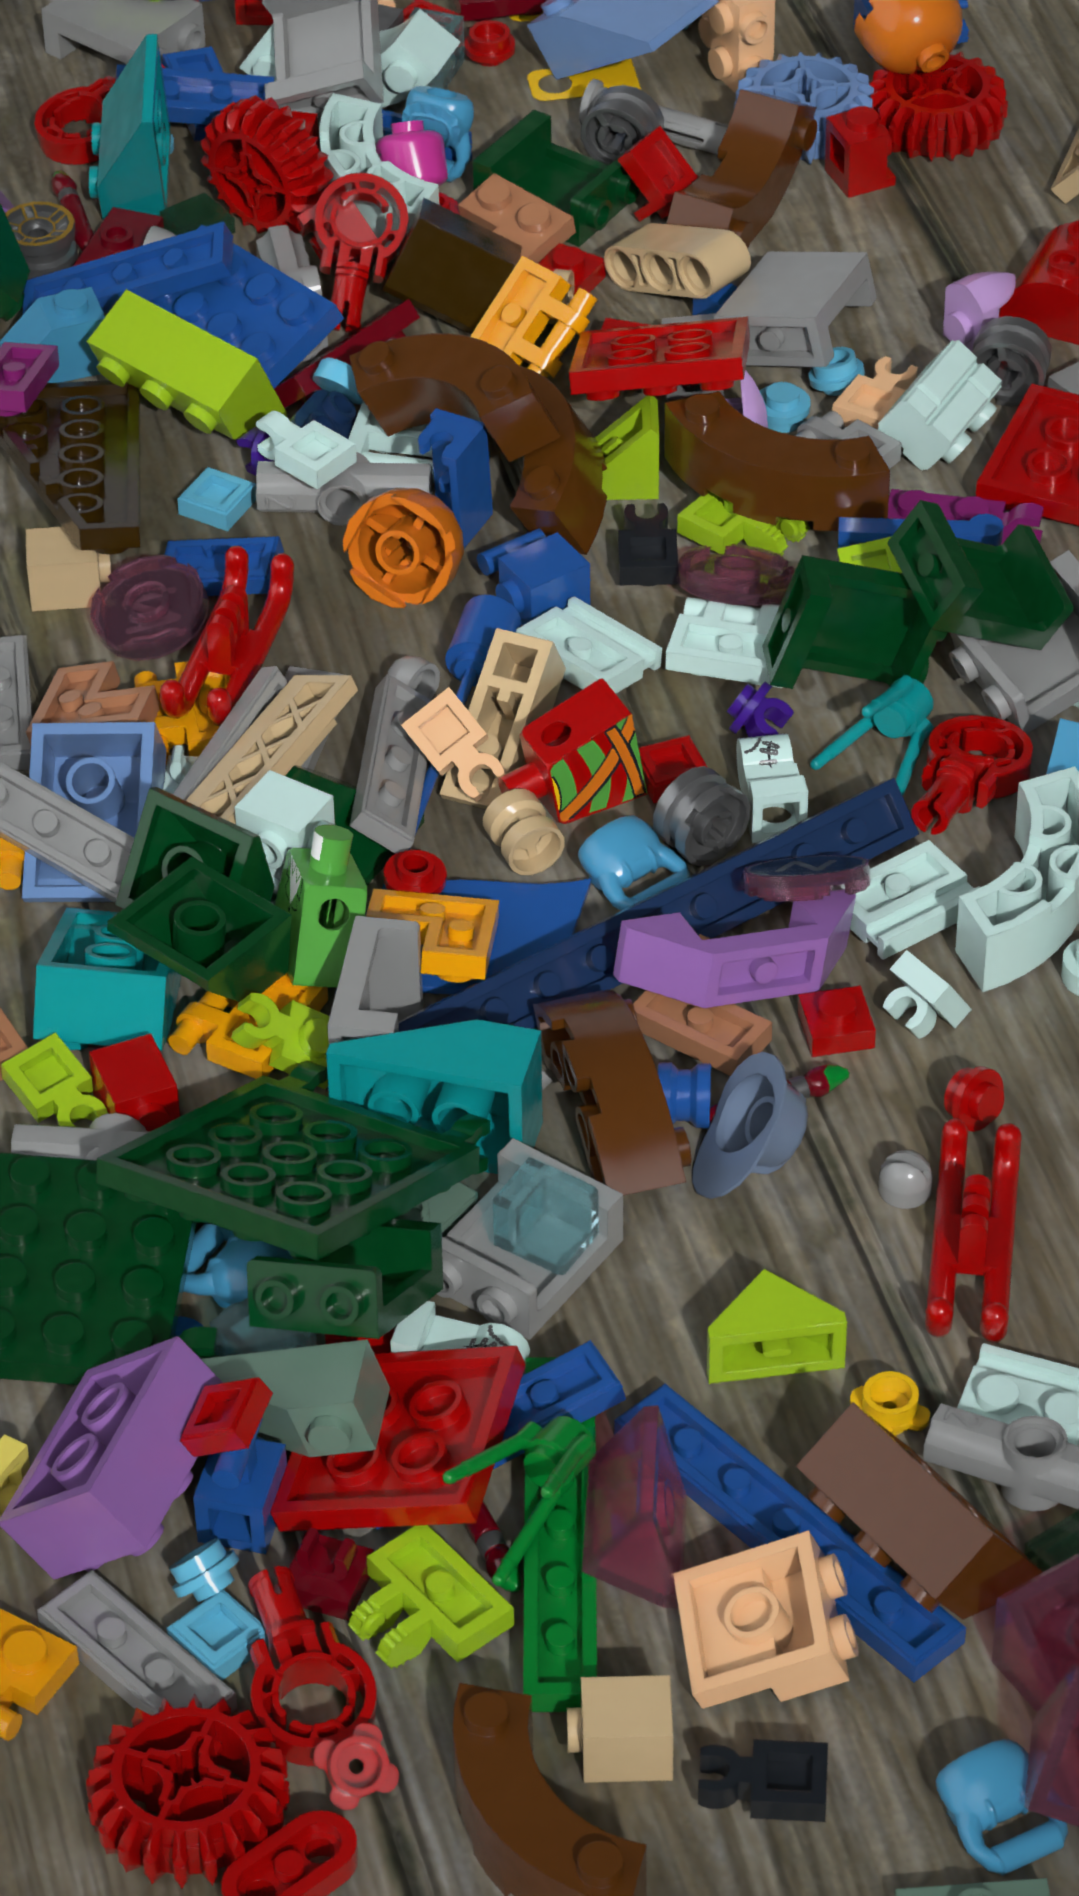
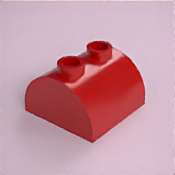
[999,220,1079,345]

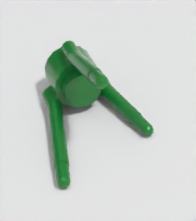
[443,1416,596,1586]

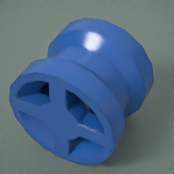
[658,1062,711,1129]

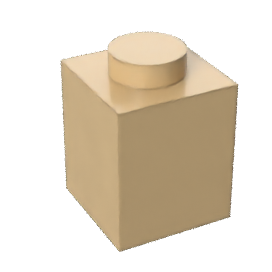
[26,526,112,612]
[567,1675,673,1783]

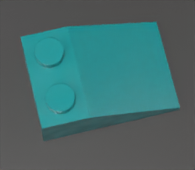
[89,34,171,220]
[33,907,182,1051]
[326,1019,543,1174]

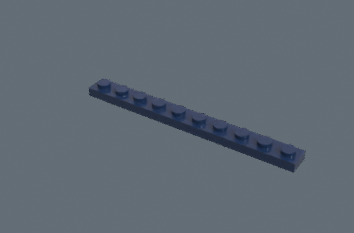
[398,778,919,1032]

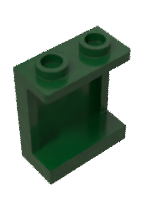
[473,110,640,247]
[887,500,1073,650]
[762,555,947,689]
[247,1219,444,1339]

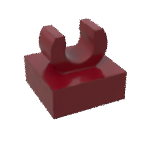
[289,1528,374,1621]

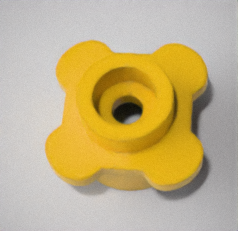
[850,1371,930,1435]

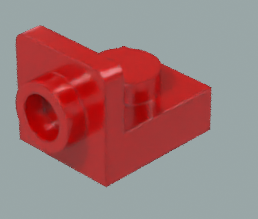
[617,126,698,222]

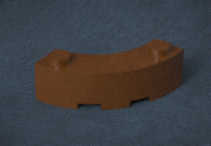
[666,89,817,249]
[349,333,561,462]
[510,366,607,555]
[665,391,890,531]
[533,989,691,1196]
[453,1682,647,1896]

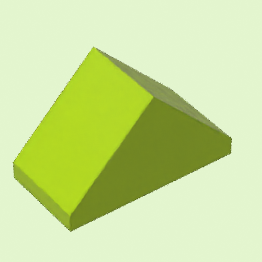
[595,396,659,500]
[707,1269,847,1384]

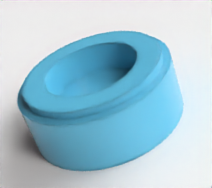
[312,358,364,404]

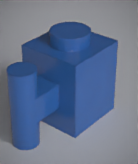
[477,529,590,626]
[193,1417,287,1554]

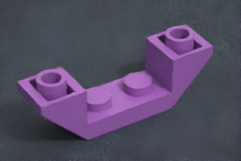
[613,888,856,1008]

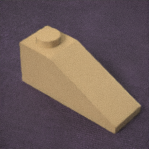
[440,628,566,809]

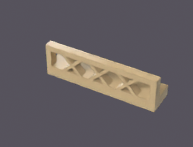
[186,675,358,824]

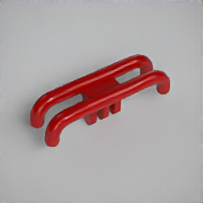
[160,546,294,727]
[925,1118,1022,1343]

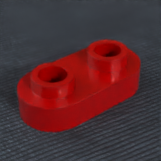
[221,1810,358,1896]

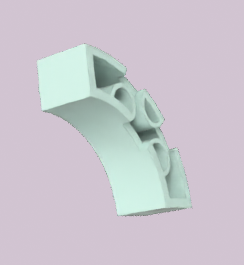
[239,9,460,108]
[319,93,439,263]
[955,766,1079,992]

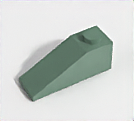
[201,1340,390,1457]

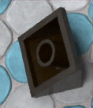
[382,198,522,334]

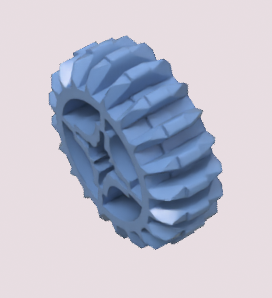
[734,51,875,165]

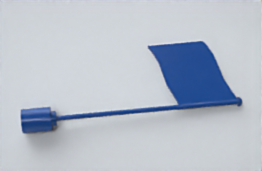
[335,595,591,995]

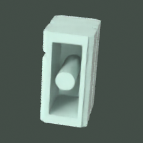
[878,340,1002,471]

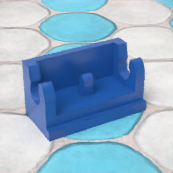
[418,408,493,549]

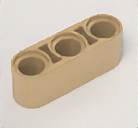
[604,223,751,299]

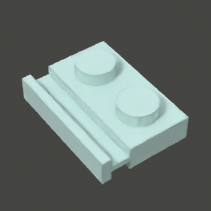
[516,596,662,694]
[828,840,980,960]
[957,1343,1079,1446]

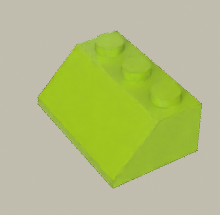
[87,289,288,440]

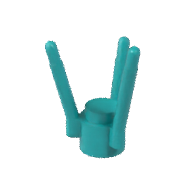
[810,675,934,796]

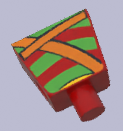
[498,678,647,824]

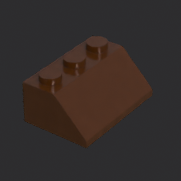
[796,1402,1047,1620]

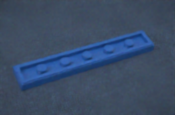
[614,1384,966,1682]

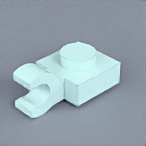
[256,411,357,489]

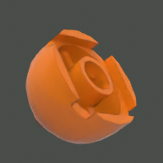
[854,0,963,74]
[343,488,464,608]

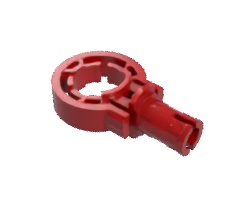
[34,64,165,165]
[314,173,408,333]
[911,715,1033,835]
[248,1566,377,1766]

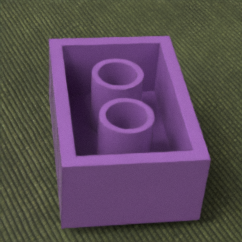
[0,1336,223,1580]

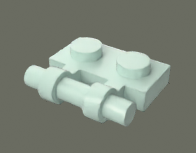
[666,597,783,688]

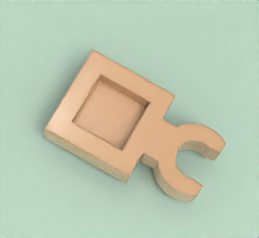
[832,356,918,430]
[401,687,506,802]

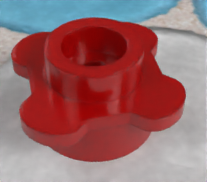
[313,1723,399,1810]

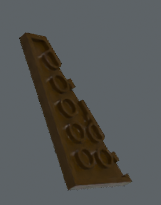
[0,380,140,555]

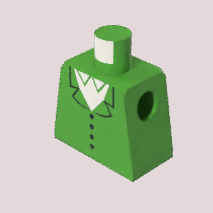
[275,825,367,988]

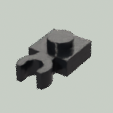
[618,503,679,586]
[698,1739,828,1822]

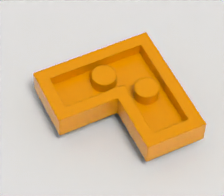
[366,889,500,983]

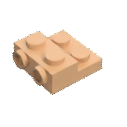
[699,0,775,94]
[673,1530,859,1709]

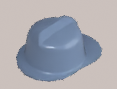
[692,1052,808,1199]

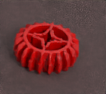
[869,52,1008,162]
[200,95,334,234]
[86,1693,290,1889]

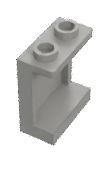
[41,0,205,65]
[262,0,384,119]
[714,251,877,367]
[949,550,1079,734]
[328,916,423,1044]
[437,1138,623,1340]

